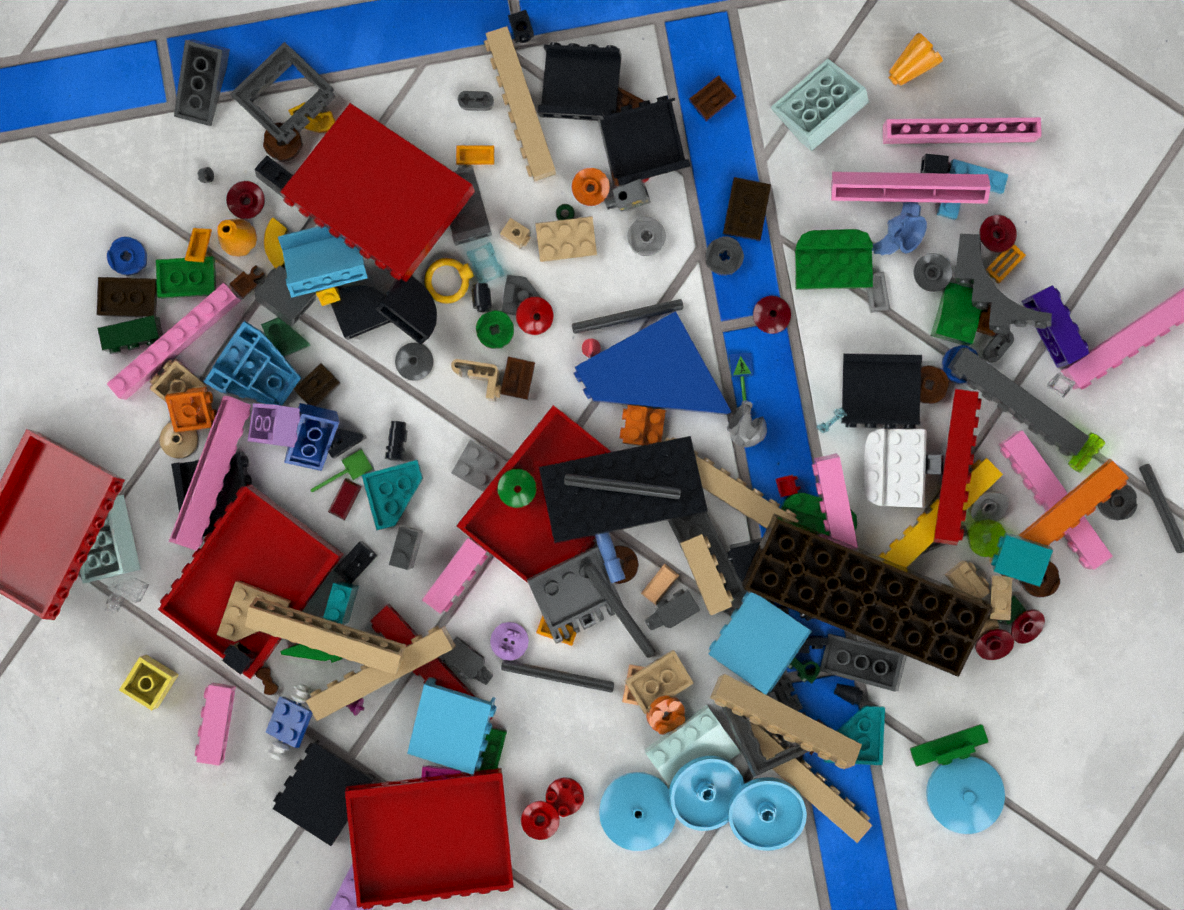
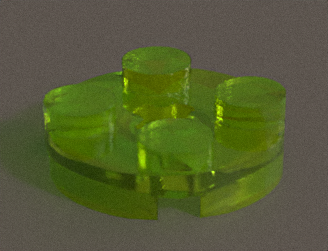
[967,518,1006,558]

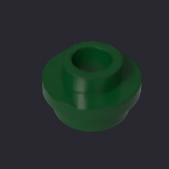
[556,204,575,220]

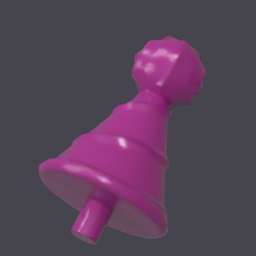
[346,698,365,716]

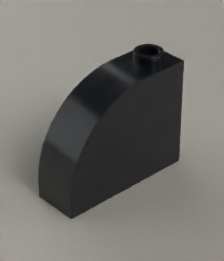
[375,275,437,345]
[330,285,391,340]
[727,538,762,582]

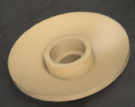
[160,422,198,458]

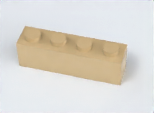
[680,534,734,615]

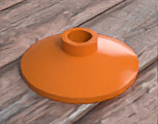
[572,168,610,206]

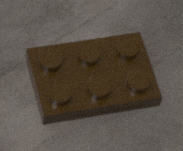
[723,177,771,241]
[96,277,157,317]

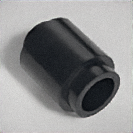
[471,283,492,312]

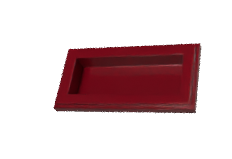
[328,478,362,521]

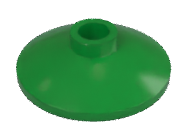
[497,469,536,508]

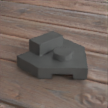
[502,275,541,315]

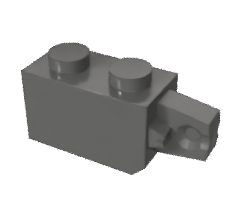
[645,589,701,630]
[441,637,493,685]

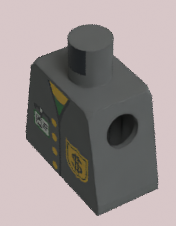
[604,179,651,212]

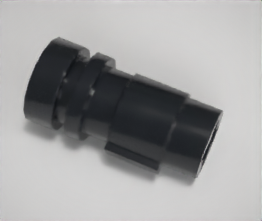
[385,421,408,461]

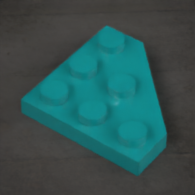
[362,460,423,531]
[824,705,885,765]

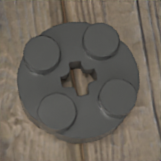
[705,237,744,276]
[1097,484,1138,521]

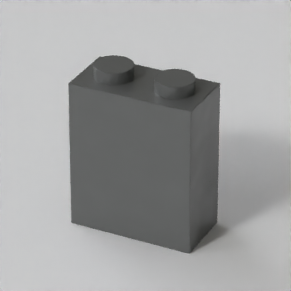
[254,265,316,327]
[389,526,423,570]

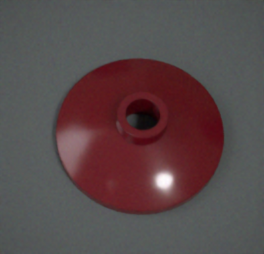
[226,181,265,219]
[979,215,1017,253]
[753,296,791,334]
[1011,609,1045,644]
[975,629,1014,660]

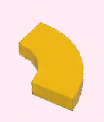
[288,102,335,133]
[264,217,288,268]

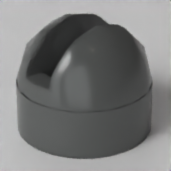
[197,167,214,183]

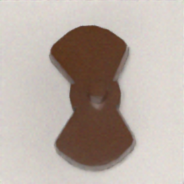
[256,667,279,695]

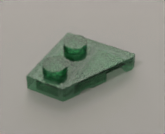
[261,317,311,357]

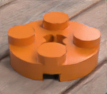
[646,695,685,735]

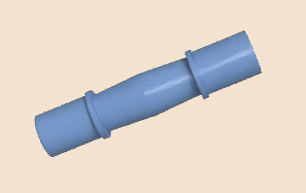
[595,533,625,583]

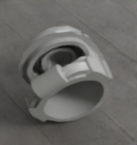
[727,400,767,448]

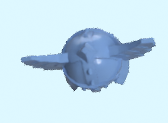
[872,202,927,256]

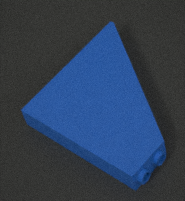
[574,311,731,415]

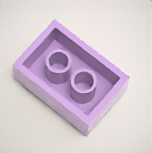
[248,403,300,447]

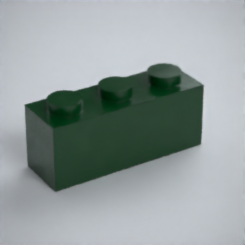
[97,315,163,354]

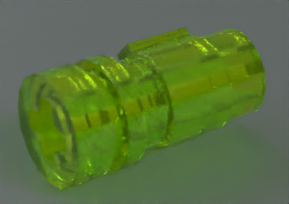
[1068,432,1106,473]

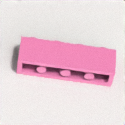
[422,537,488,614]
[195,683,236,766]

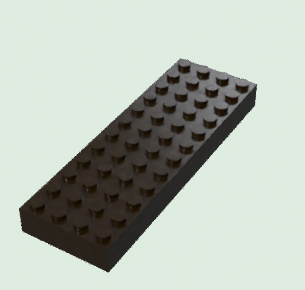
[742,513,993,677]

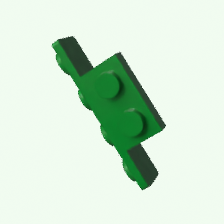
[910,724,988,767]

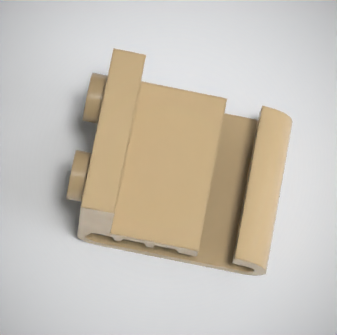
[451,359,501,402]

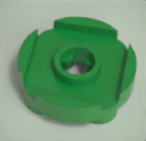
[476,310,514,349]

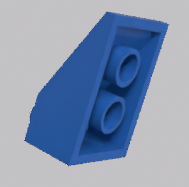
[284,403,339,471]

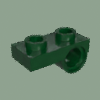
[788,657,820,684]

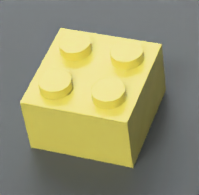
[119,654,179,711]

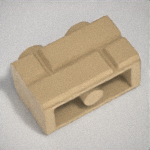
[945,560,990,599]
[990,576,1012,620]

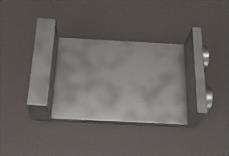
[450,165,492,246]

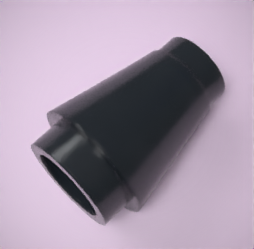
[834,683,864,706]

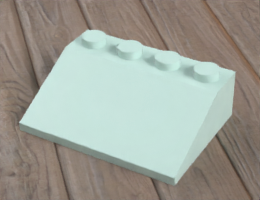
[771,59,869,151]
[80,495,141,584]
[645,705,741,786]

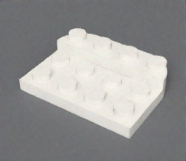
[864,429,927,507]

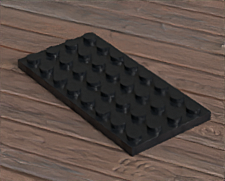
[539,436,708,544]

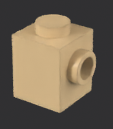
[500,218,531,249]

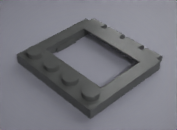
[230,42,336,144]
[722,677,809,777]

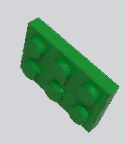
[156,256,216,299]

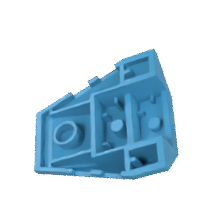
[204,320,301,406]

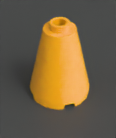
[888,33,943,86]
[217,218,257,257]

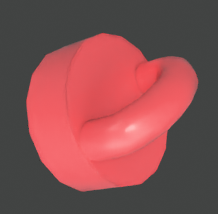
[582,338,601,358]

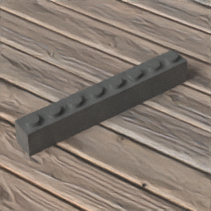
[947,348,1089,456]

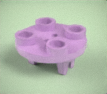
[490,622,529,661]

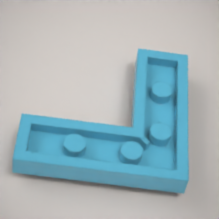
[937,159,1008,220]

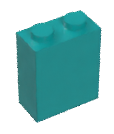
[991,532,1053,587]
[323,581,359,625]

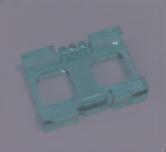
[467,242,505,283]
[816,407,847,433]

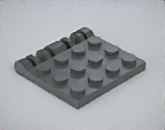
[526,546,623,644]

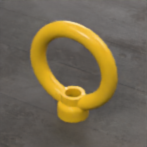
[424,258,474,304]

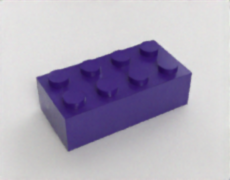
[1021,285,1090,368]

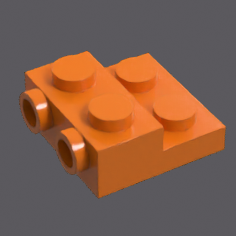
[165,387,217,432]
[619,405,666,446]

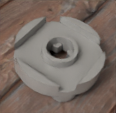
[627,217,666,256]

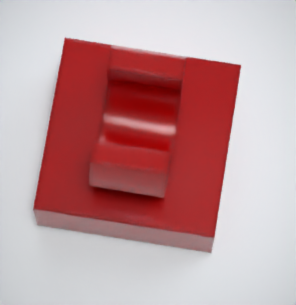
[776,474,801,497]

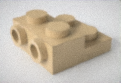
[149,358,206,402]

